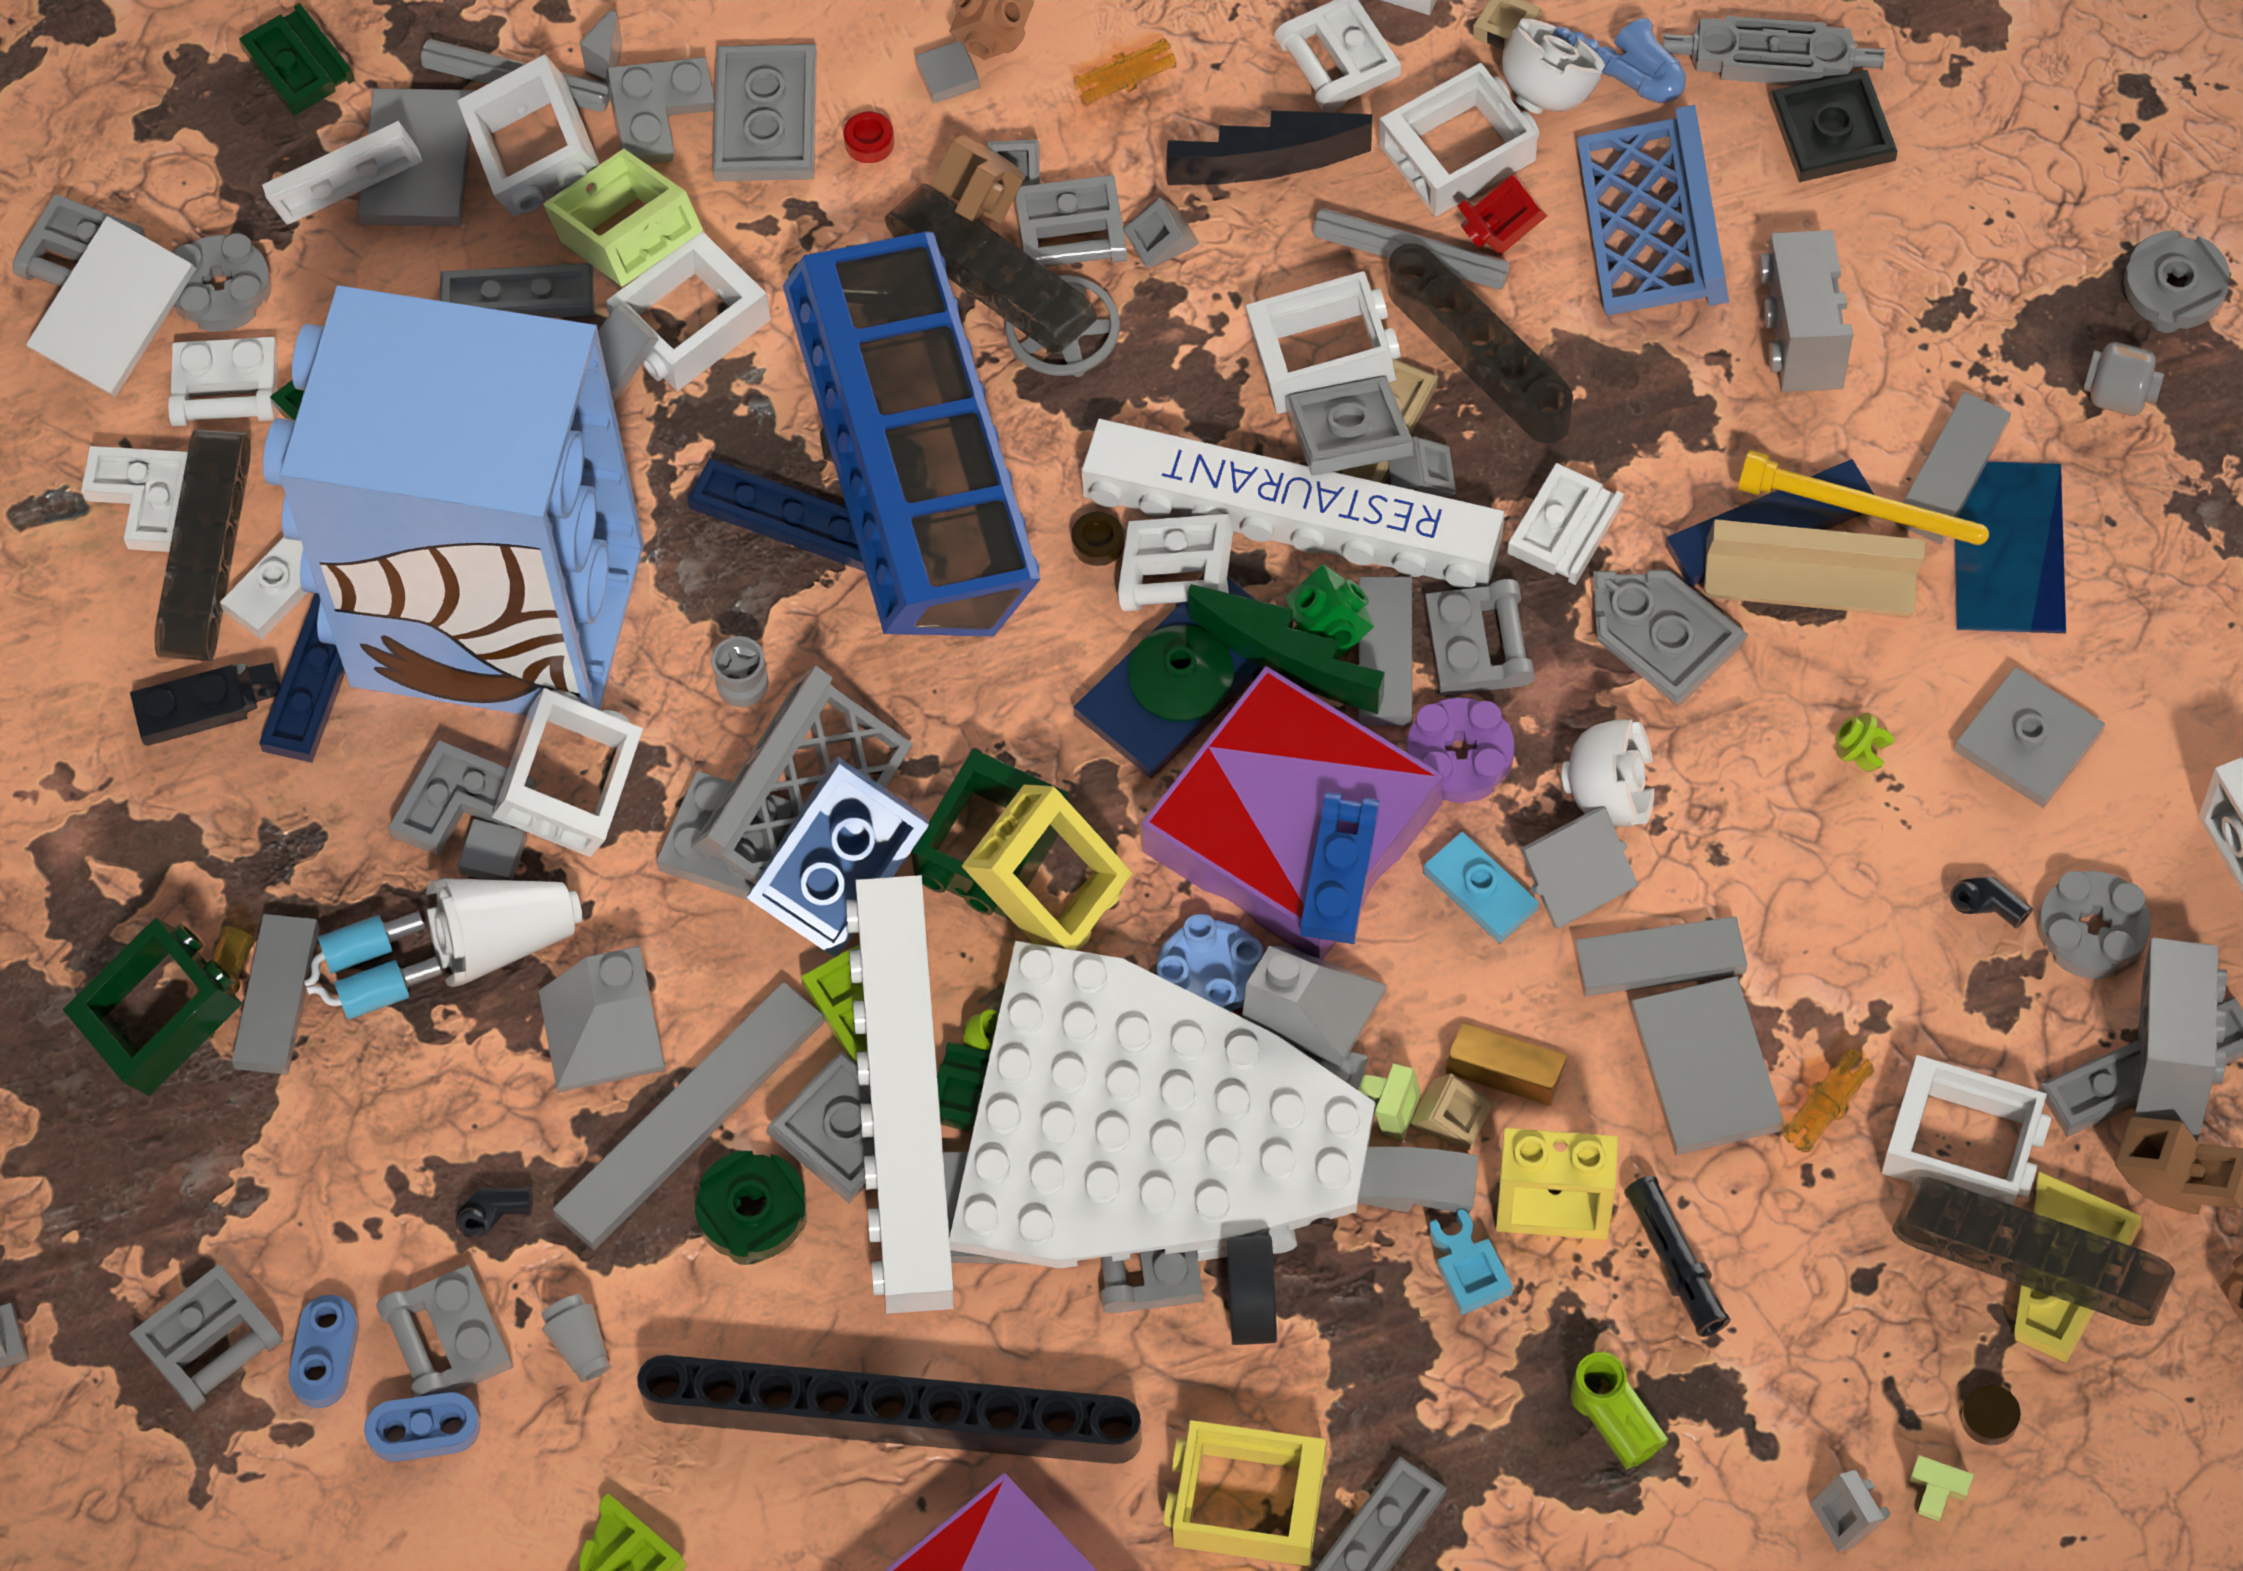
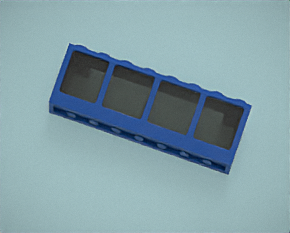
[783,232,1040,636]

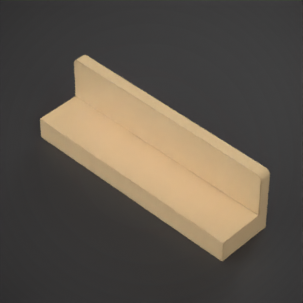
[1704,519,1926,617]

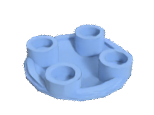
[1157,914,1263,1012]

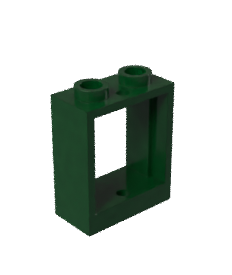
[911,749,1069,919]
[62,917,242,1096]

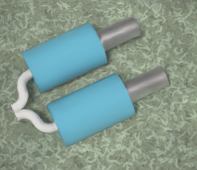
[304,911,442,1020]

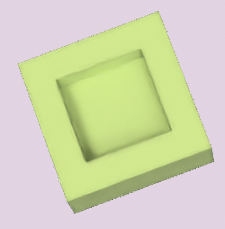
[1358,1063,1421,1141]
[1910,1455,1974,1521]

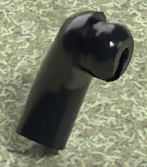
[1950,877,2033,929]
[455,1187,533,1239]

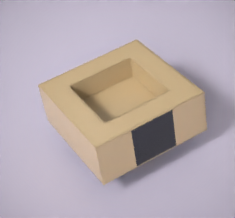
[1473,0,1541,50]

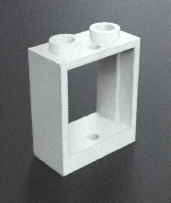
[457,54,600,217]
[1379,63,1539,217]
[606,231,771,392]
[1246,271,1401,414]
[492,688,643,857]
[1881,1055,2052,1213]

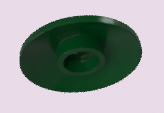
[1128,625,1234,722]

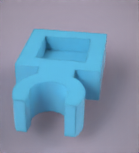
[1430,1209,1513,1316]

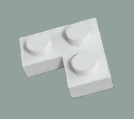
[81,446,196,553]

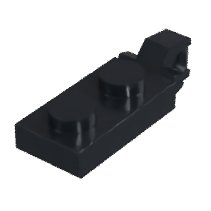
[130,662,281,746]

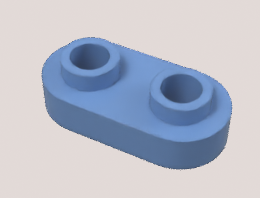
[289,1295,359,1408]
[364,1392,481,1462]

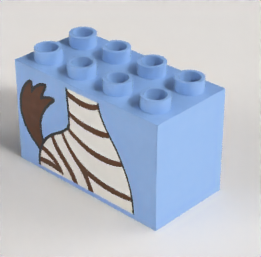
[263,285,644,715]

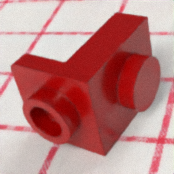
[1457,174,1547,255]

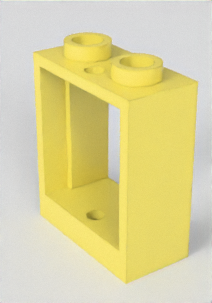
[962,785,1133,951]
[1496,1128,1618,1240]
[1164,1420,1326,1567]

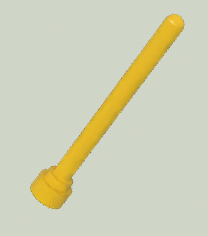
[1738,450,1989,545]

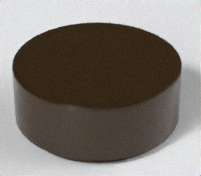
[1072,512,1124,566]
[1961,1385,2021,1446]

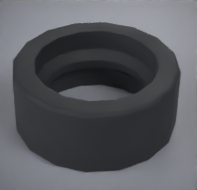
[1227,1235,1277,1345]

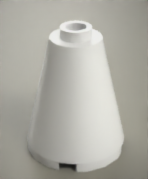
[426,878,582,987]

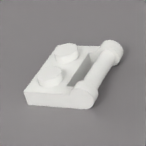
[1274,0,1401,113]
[168,337,278,427]
[1118,514,1234,611]

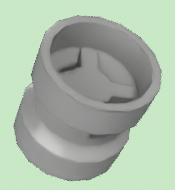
[711,636,769,708]

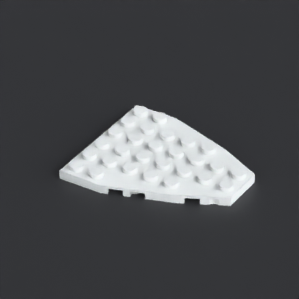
[949,941,1375,1269]

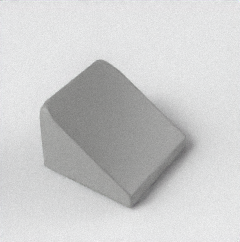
[580,10,622,83]
[988,140,1040,186]
[1123,197,1199,268]
[1388,436,1456,497]

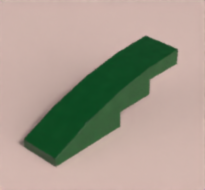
[1188,584,1385,715]

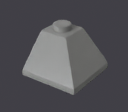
[538,946,666,1093]
[1242,946,1387,1066]

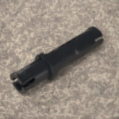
[1624,1175,1731,1337]

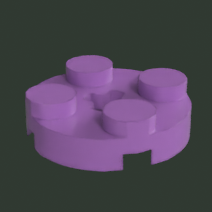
[1407,698,1514,803]

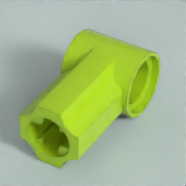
[1570,1352,1668,1470]

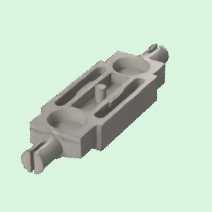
[1663,16,1885,85]

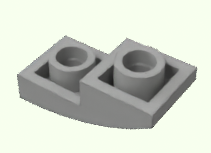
[1358,1147,1478,1214]

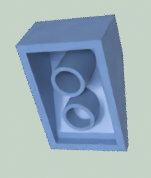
[747,756,929,957]

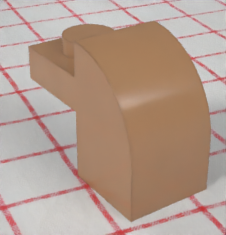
[930,135,1025,224]
[2115,1116,2243,1214]

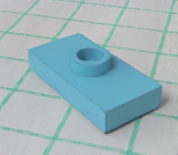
[1423,832,1539,944]

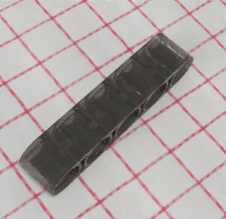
[884,183,1097,354]
[1388,243,1573,444]
[154,430,251,661]
[1892,1177,2175,1326]

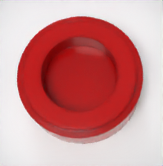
[843,111,895,163]

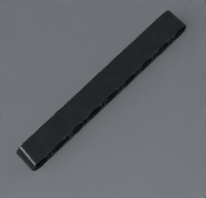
[637,1355,1142,1464]

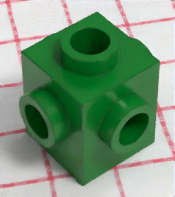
[1285,564,1374,659]

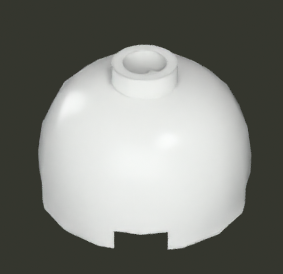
[1502,19,1605,114]
[1562,719,1654,827]

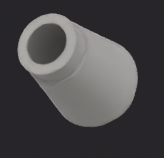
[541,1294,611,1382]

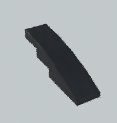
[1166,110,1372,185]

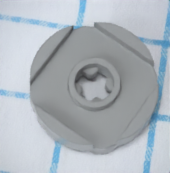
[2123,231,2230,333]
[173,233,272,332]
[2038,871,2151,979]

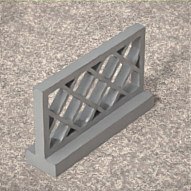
[691,666,913,884]

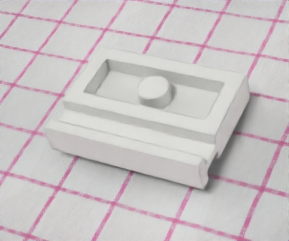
[1508,463,1624,585]

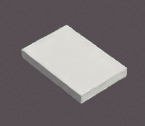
[26,216,196,398]

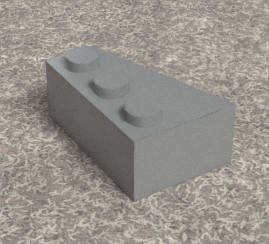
[1759,230,1853,392]
[2132,937,2227,1142]

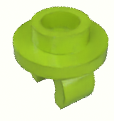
[1835,713,1895,772]

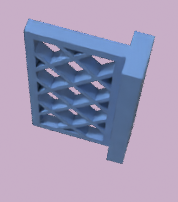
[1577,105,1729,316]

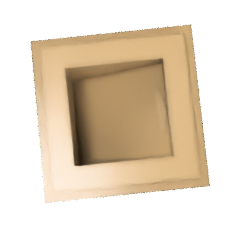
[1410,1073,1494,1150]

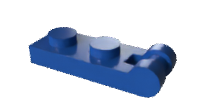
[1300,791,1380,944]

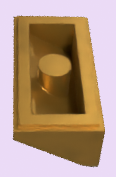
[1446,1022,1568,1106]

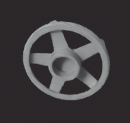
[1005,275,1120,377]

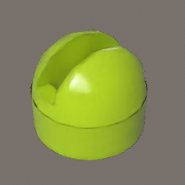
[963,1009,999,1052]

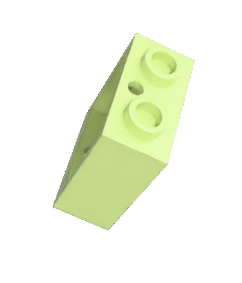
[543,149,703,287]

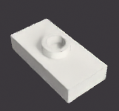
[220,537,308,640]

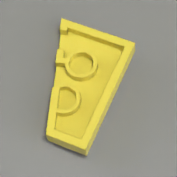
[2014,1172,2142,1363]

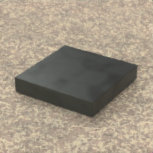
[1769,70,1898,182]

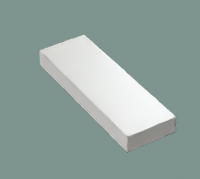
[262,121,422,225]

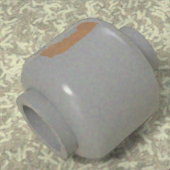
[2083,342,2164,416]

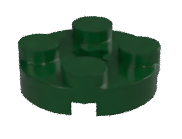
[695,1150,807,1265]

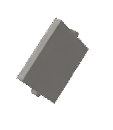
[1520,806,1638,929]

